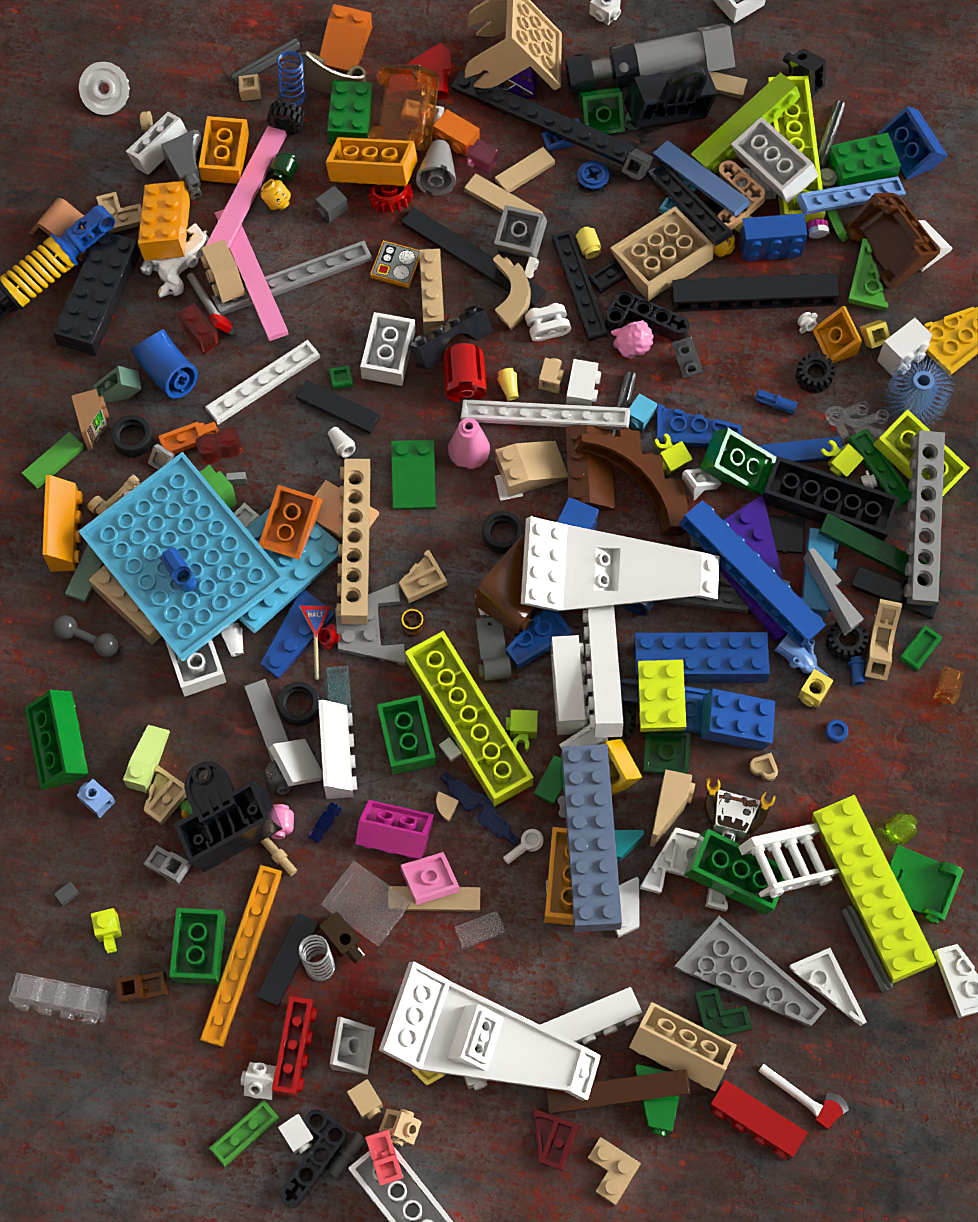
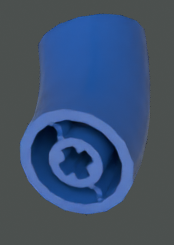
[130,329,198,398]

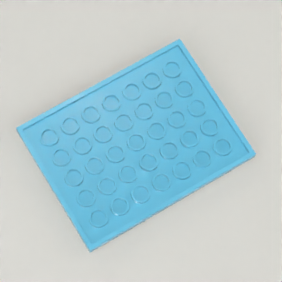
[78,452,288,662]

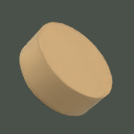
[140,111,153,132]

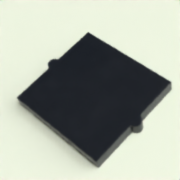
[768,515,804,554]

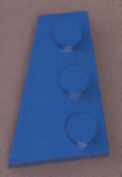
[506,609,573,669]

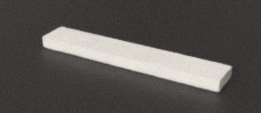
[205,340,320,425]

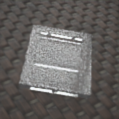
[321,860,412,947]

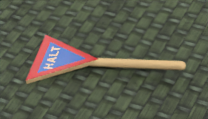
[299,606,331,680]

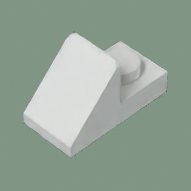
[682,469,722,501]

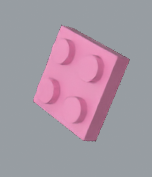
[401,852,459,905]

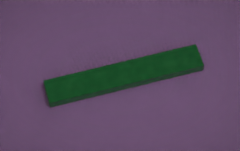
[818,513,943,586]

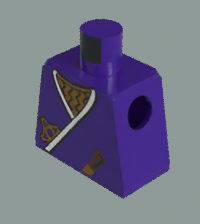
[502,66,538,98]

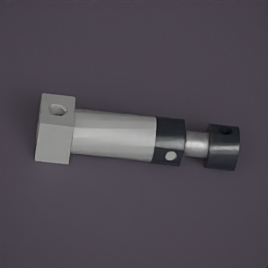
[564,23,735,94]

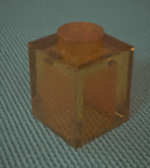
[933,666,965,704]

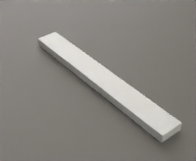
[461,400,630,430]

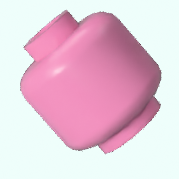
[271,804,294,839]

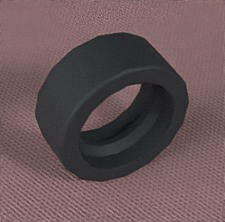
[111,415,153,457]
[483,511,523,554]
[277,681,319,726]

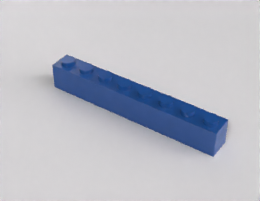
[680,500,826,648]

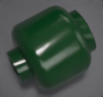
[269,152,299,182]

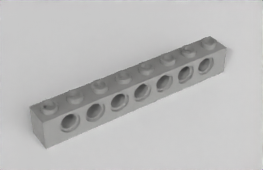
[904,430,945,606]

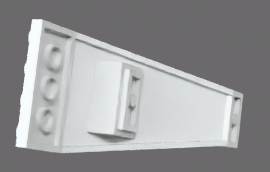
[379,962,601,1101]

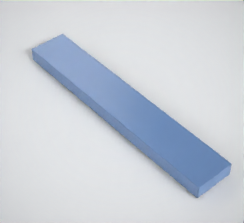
[653,140,750,217]
[796,176,906,215]

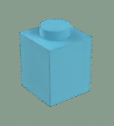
[629,393,657,432]

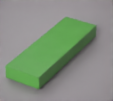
[22,432,84,489]
[209,1100,280,1167]

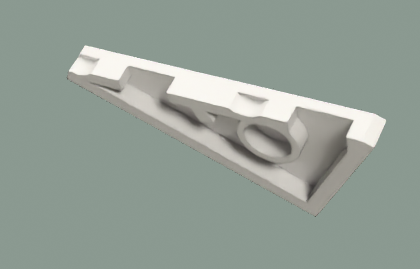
[789,948,867,1026]

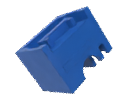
[557,497,599,530]

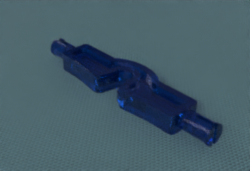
[440,772,520,846]

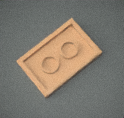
[314,480,379,543]

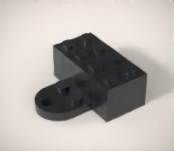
[624,66,718,128]
[174,761,283,872]

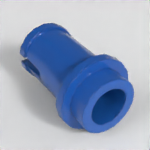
[848,656,866,685]

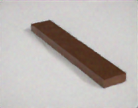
[547,1069,690,1114]

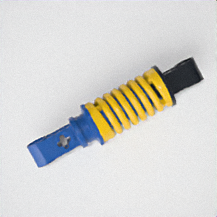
[0,205,115,319]

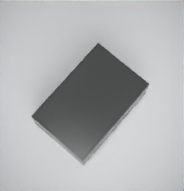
[54,881,80,906]

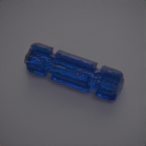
[308,802,341,843]

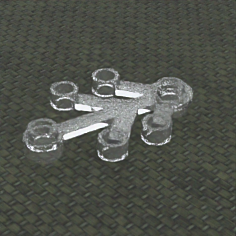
[825,401,889,447]

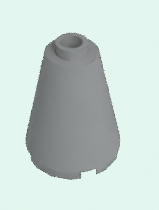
[416,140,456,196]

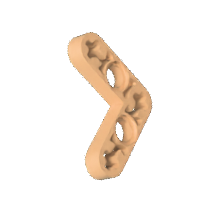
[717,160,765,230]

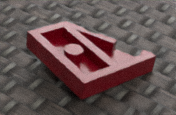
[534,1109,579,1172]

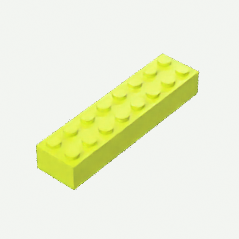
[767,76,826,224]
[405,631,533,807]
[812,795,936,983]

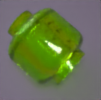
[883,811,918,845]

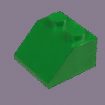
[579,88,625,134]

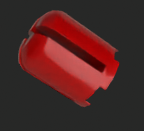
[443,343,487,403]

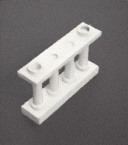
[738,823,839,898]

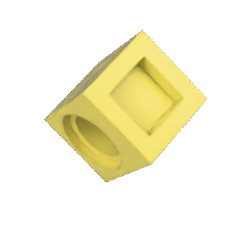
[798,669,833,708]

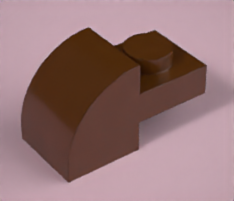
[116,971,169,1004]

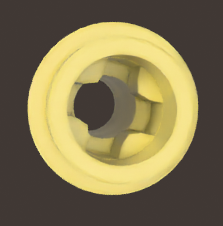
[497,368,519,401]

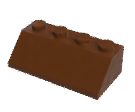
[566,425,615,512]

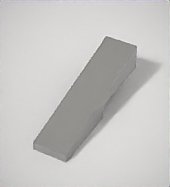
[803,548,864,636]

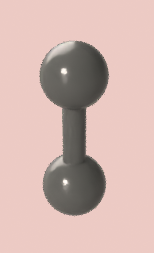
[53,615,119,658]

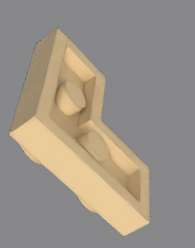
[96,192,142,233]
[587,1137,641,1206]

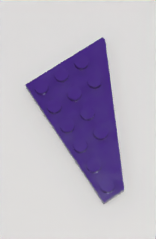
[703,496,787,642]

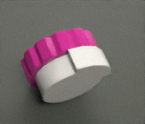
[806,219,830,239]

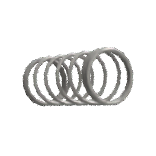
[298,935,335,981]

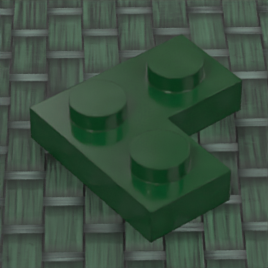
[694,988,752,1037]

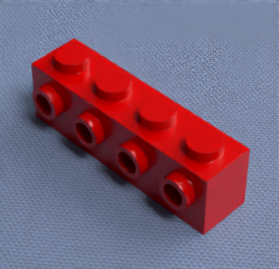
[272,996,318,1098]

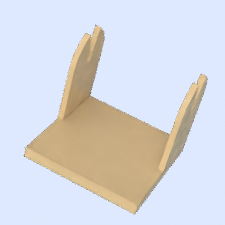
[465,0,562,90]

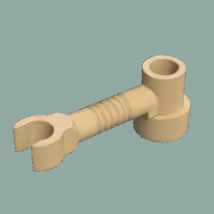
[87,475,140,516]

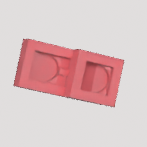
[365,1129,403,1186]

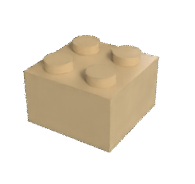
[200,239,245,303]

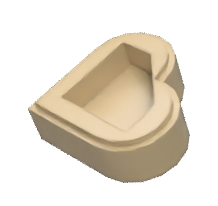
[749,753,778,781]

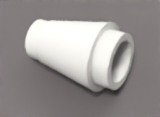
[328,427,356,458]
[221,623,244,657]

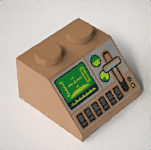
[71,389,109,451]

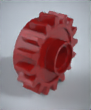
[368,183,414,214]

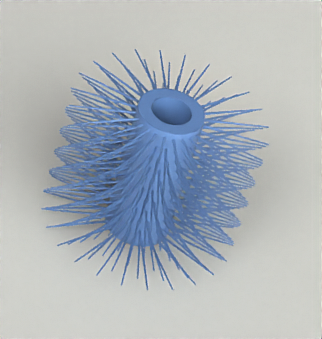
[883,356,955,429]

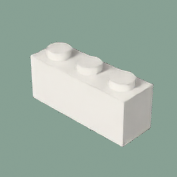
[126,112,188,175]

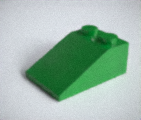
[700,428,777,496]
[391,440,436,510]

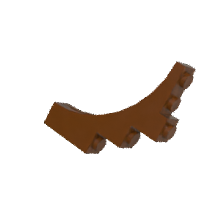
[573,428,688,536]

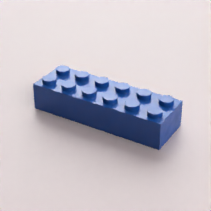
[633,632,770,683]

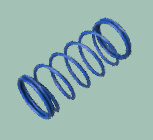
[277,51,305,107]

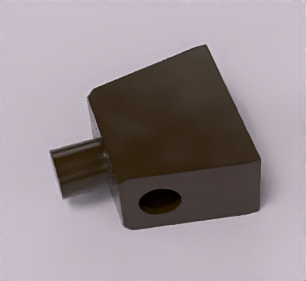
[317,911,365,964]

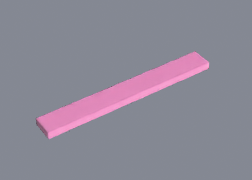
[206,126,287,248]
[215,209,289,341]

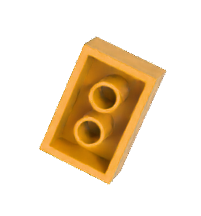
[198,116,249,184]

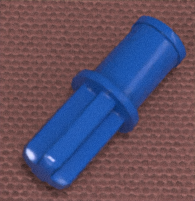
[755,390,798,415]

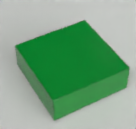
[329,365,353,390]

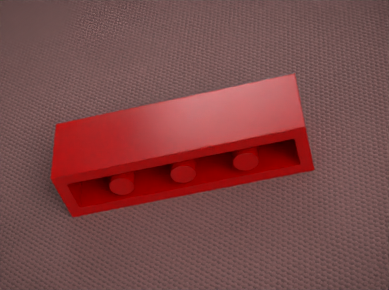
[708,1080,808,1160]

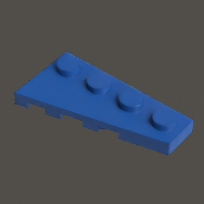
[657,404,742,447]
[261,589,335,679]

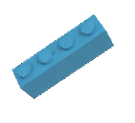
[801,528,839,619]

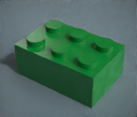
[327,80,373,145]
[827,133,901,187]
[377,695,436,775]
[169,908,226,985]

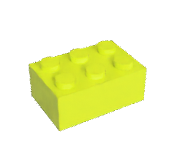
[637,660,686,732]

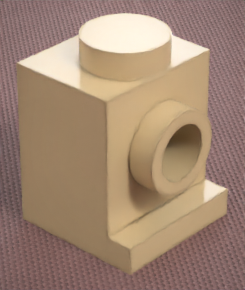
[538,358,564,394]

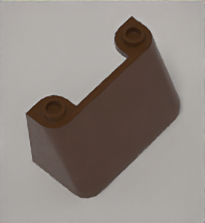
[844,193,940,289]
[475,532,535,635]

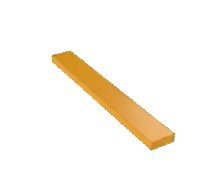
[200,865,283,1048]

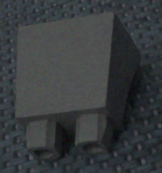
[161,130,202,200]

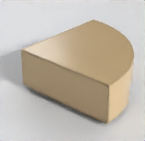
[436,791,459,822]

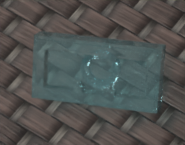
[326,666,352,710]

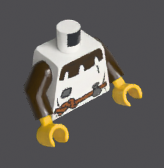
[704,778,775,842]

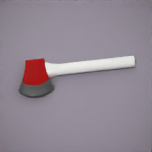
[758,1064,849,1130]

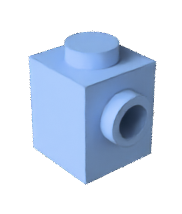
[77,779,115,818]

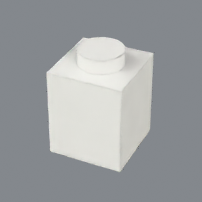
[278,1114,315,1155]

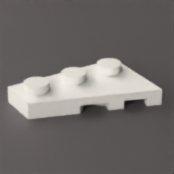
[934,944,978,1018]

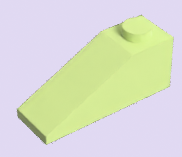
[123,725,170,793]

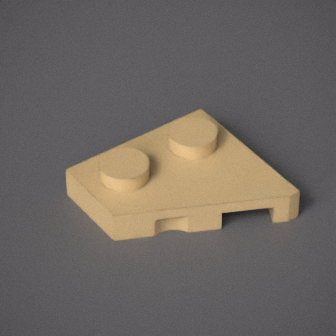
[399,550,448,603]
[144,765,187,825]

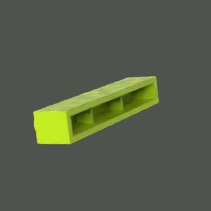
[691,72,800,174]

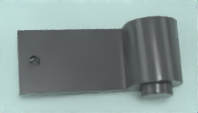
[475,617,511,681]

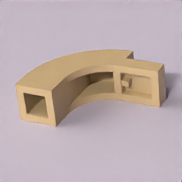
[493,254,531,330]
[865,599,902,681]

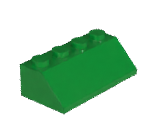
[25,690,88,790]

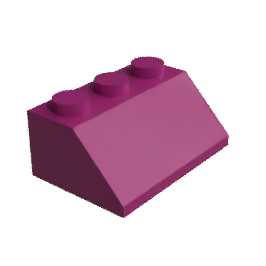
[355,800,434,859]

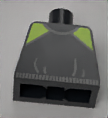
[783,49,826,97]

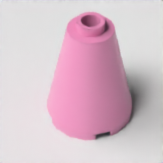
[448,418,490,469]

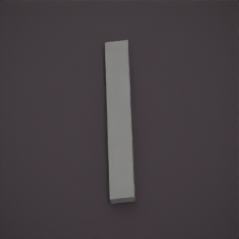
[212,241,372,315]

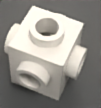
[589,0,621,25]
[241,1062,276,1100]

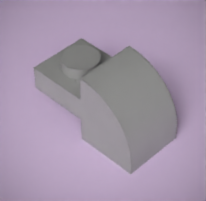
[144,845,192,885]

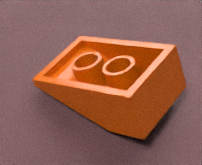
[319,4,372,72]
[259,485,323,560]

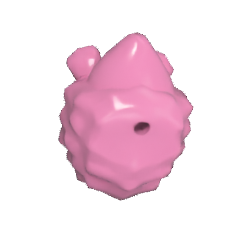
[611,321,653,359]

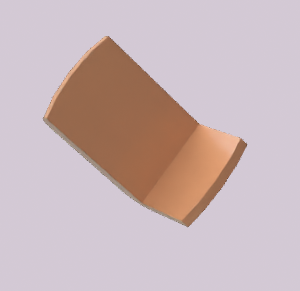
[29,198,92,262]

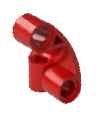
[386,43,451,102]

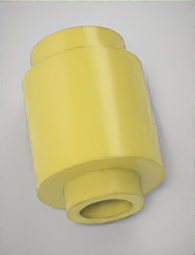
[576,227,601,259]

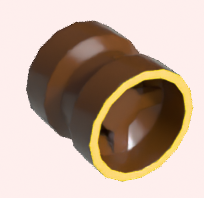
[401,609,424,637]

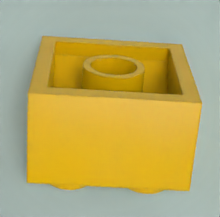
[603,739,642,796]

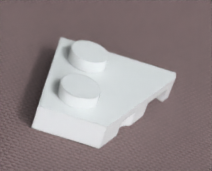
[615,877,639,938]

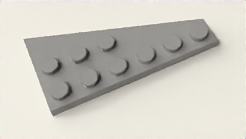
[674,916,826,1027]

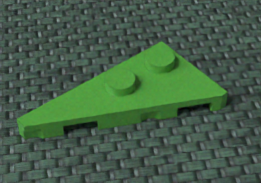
[848,238,888,312]

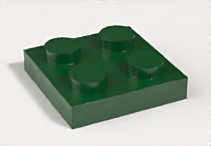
[643,731,691,775]

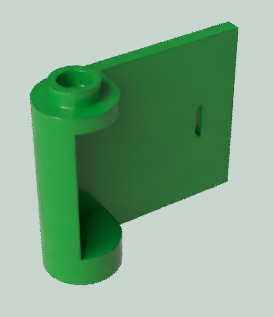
[889,845,964,924]

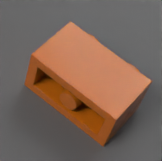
[433,109,480,156]

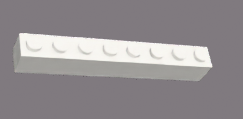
[583,605,623,737]
[464,987,642,1090]

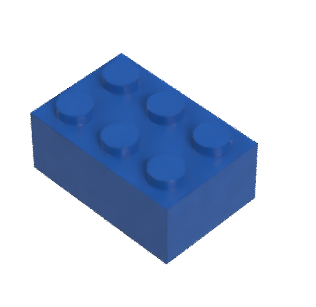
[738,213,807,262]
[700,689,775,750]

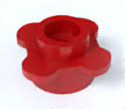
[318,624,340,650]

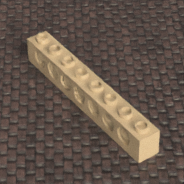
[337,459,371,624]

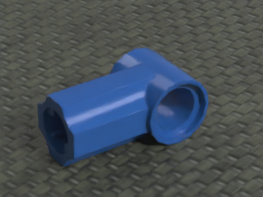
[160,548,197,592]

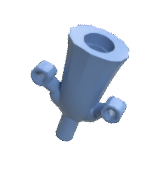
[774,634,828,676]

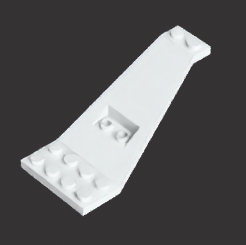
[521,517,720,611]

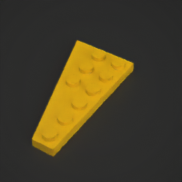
[924,307,978,376]

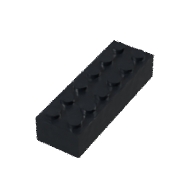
[53,232,140,356]
[763,456,900,541]

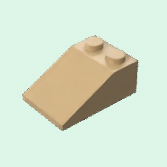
[495,441,568,497]
[650,770,695,847]

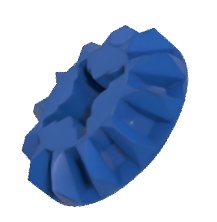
[577,161,609,191]

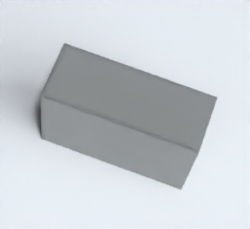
[226,472,247,485]

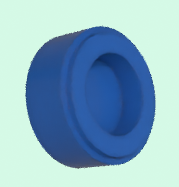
[825,720,848,743]

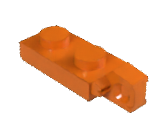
[158,421,219,454]

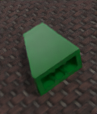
[634,1064,679,1137]

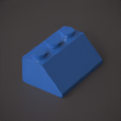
[877,106,948,179]

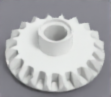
[79,62,130,115]

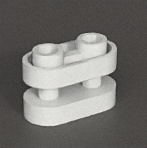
[525,303,571,341]

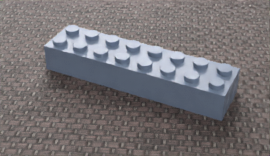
[561,744,622,932]

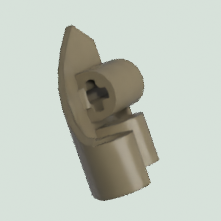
[298,51,367,93]

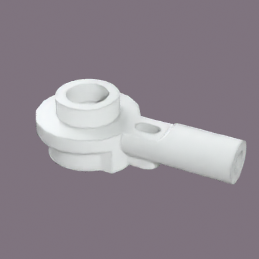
[503,829,543,864]

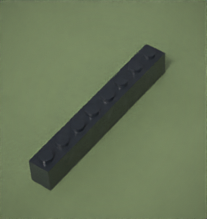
[671,273,839,312]

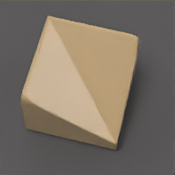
[238,74,261,101]

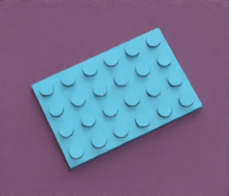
[238,508,340,633]

